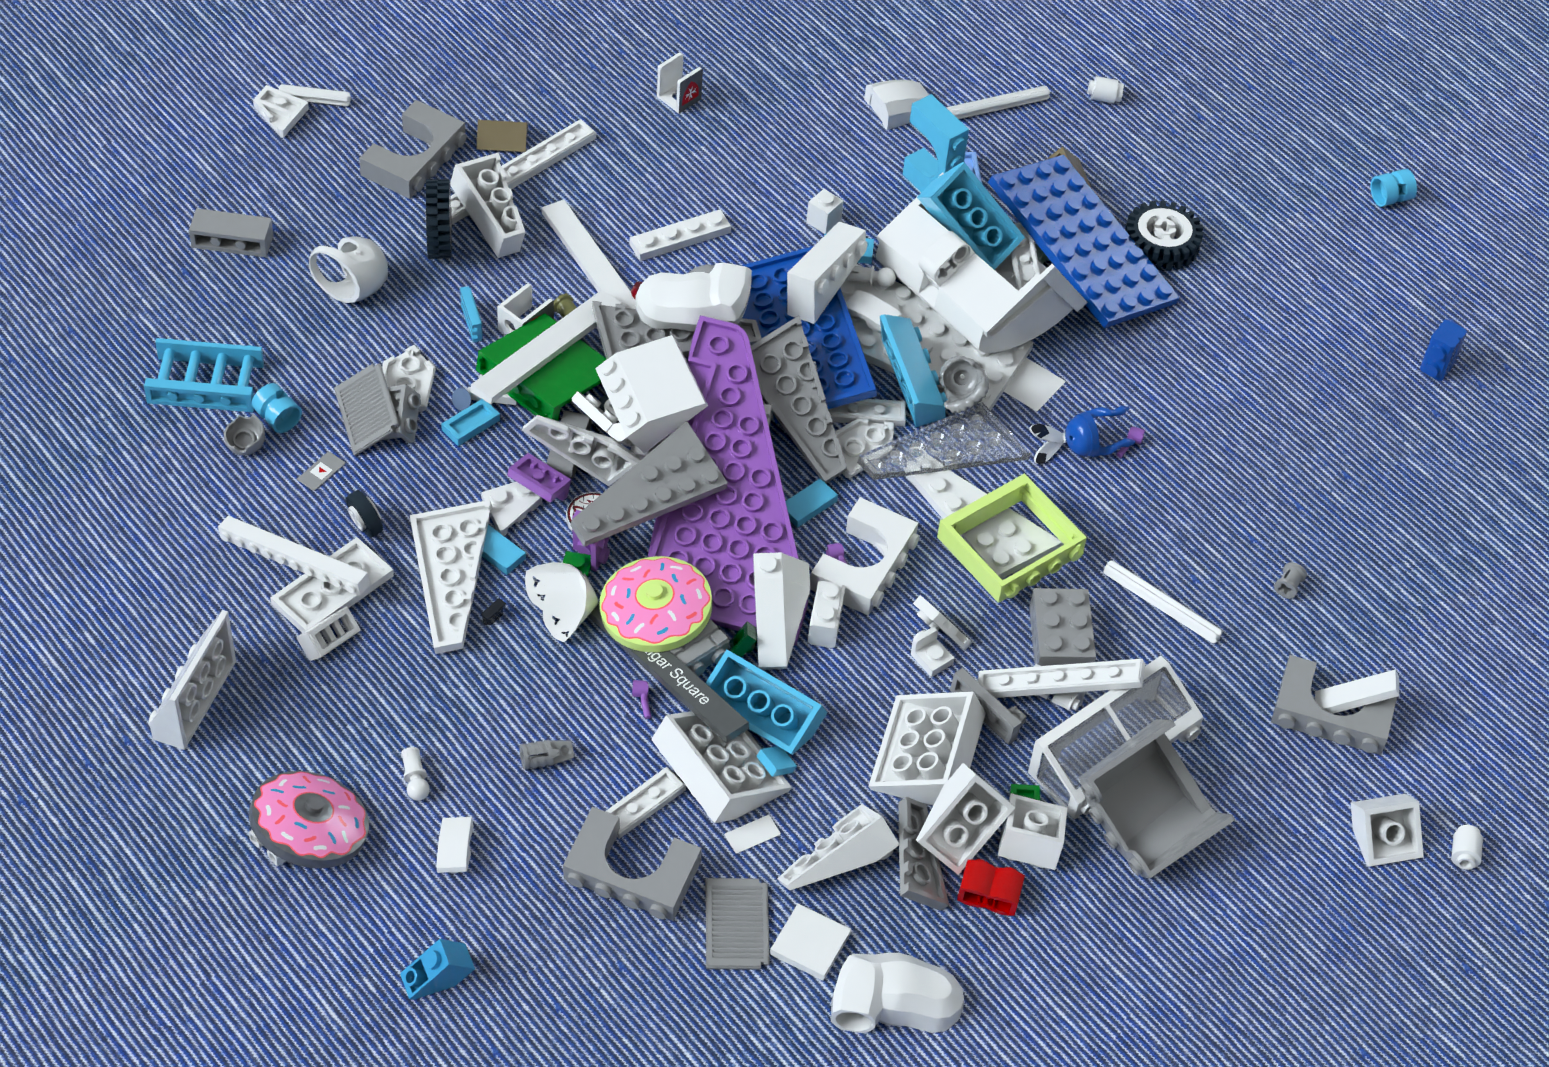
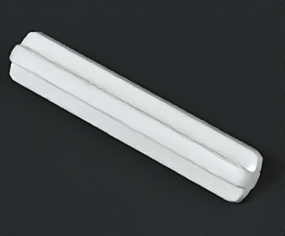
[278,84,351,106]

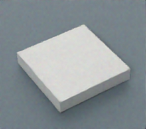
[770,904,851,981]

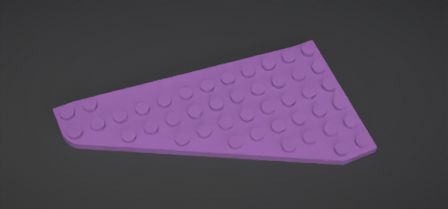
[648,315,808,645]

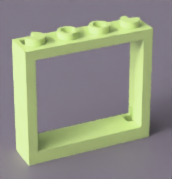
[937,473,1087,603]

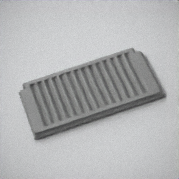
[334,363,399,456]
[705,878,770,970]

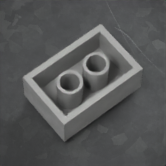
[1029,588,1096,666]

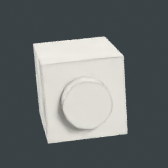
[806,189,843,234]

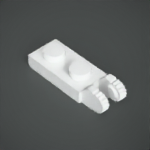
[572,392,633,447]

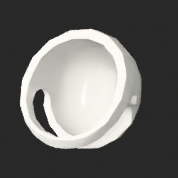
[309,236,388,303]

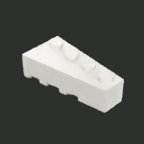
[450,152,525,258]
[787,222,868,324]

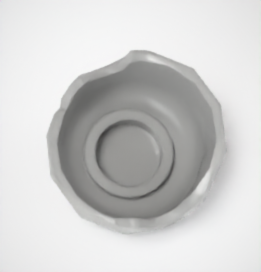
[223,414,265,455]

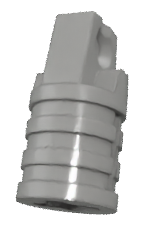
[519,740,574,770]

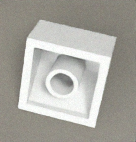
[998,794,1067,870]
[1351,794,1424,866]

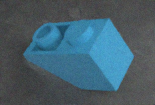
[400,939,475,1000]

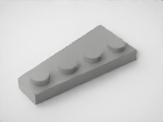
[898,797,949,911]

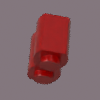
[957,859,1025,916]

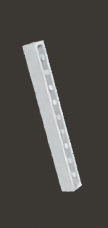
[218,516,371,596]

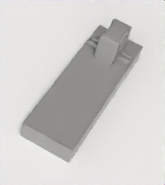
[950,668,1027,745]

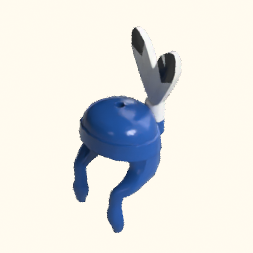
[1030,406,1136,464]

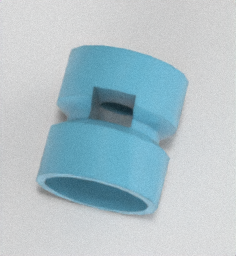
[1371,169,1417,207]
[252,383,302,433]

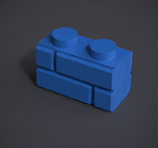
[1420,320,1467,381]

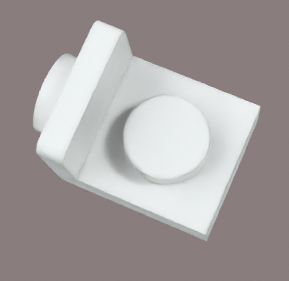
[911,626,954,677]

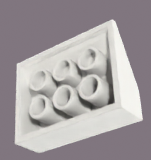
[595,335,708,453]
[148,610,236,750]
[868,692,986,806]
[651,711,792,823]

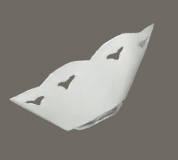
[525,562,599,642]

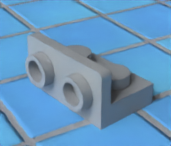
[380,384,421,443]

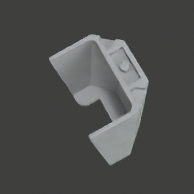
[1079,719,1235,878]

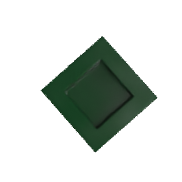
[730,622,757,658]

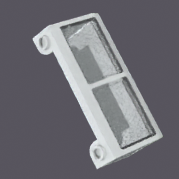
[1028,656,1203,819]

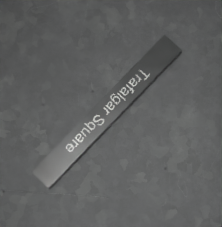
[588,603,749,743]

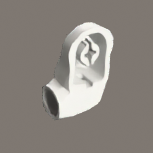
[636,263,752,331]
[831,953,964,1033]

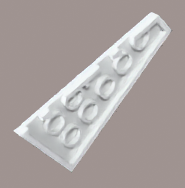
[903,455,1063,579]
[410,500,492,654]

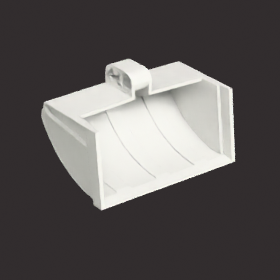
[876,172,1087,353]

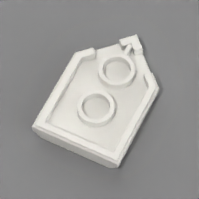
[382,345,436,412]
[835,418,895,478]

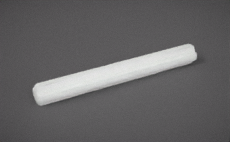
[946,86,1050,119]
[1103,560,1223,644]

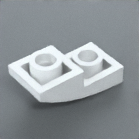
[846,290,903,331]
[437,817,474,873]

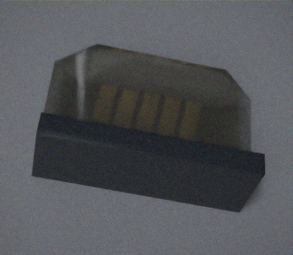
[481,598,506,625]

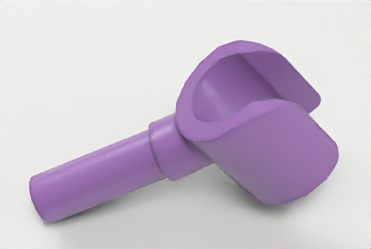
[1116,427,1145,458]
[826,543,848,564]
[632,680,651,719]

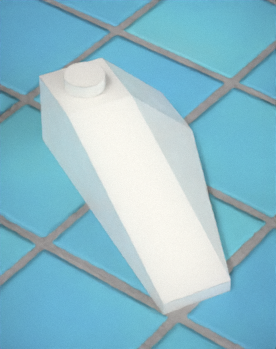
[522,415,640,486]
[753,552,810,670]
[777,804,899,890]

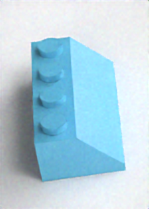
[917,162,1025,270]
[880,314,947,427]
[706,649,828,755]

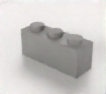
[189,208,274,258]

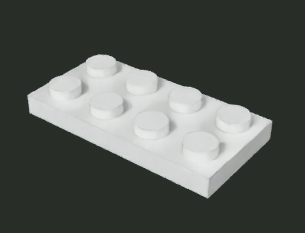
[270,537,394,633]

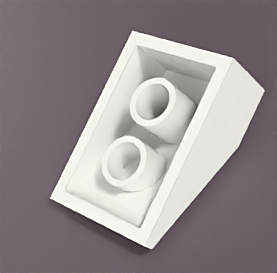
[916,763,1016,875]

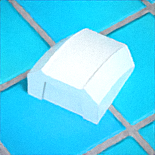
[864,80,929,130]

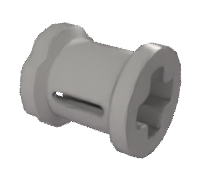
[1274,562,1307,599]

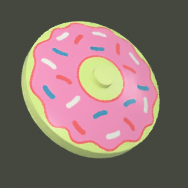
[600,556,713,652]

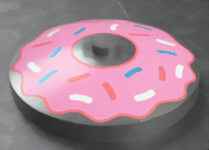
[249,771,369,868]

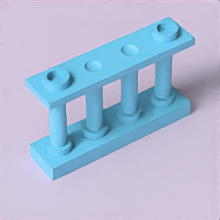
[144,338,264,412]

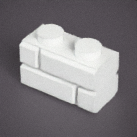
[808,581,845,648]

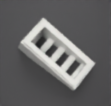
[297,606,361,661]

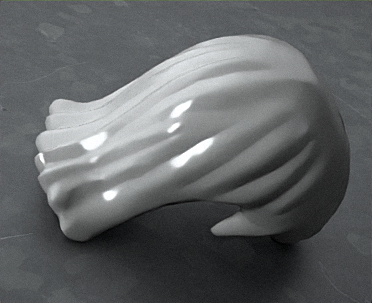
[939,355,989,414]

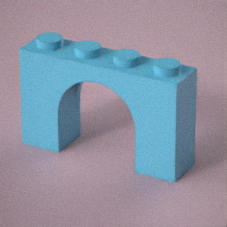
[903,94,969,192]

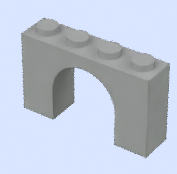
[359,100,467,199]
[1271,655,1400,755]
[563,807,702,921]

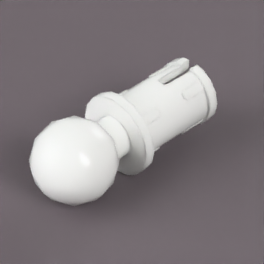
[847,266,896,287]
[401,747,430,801]

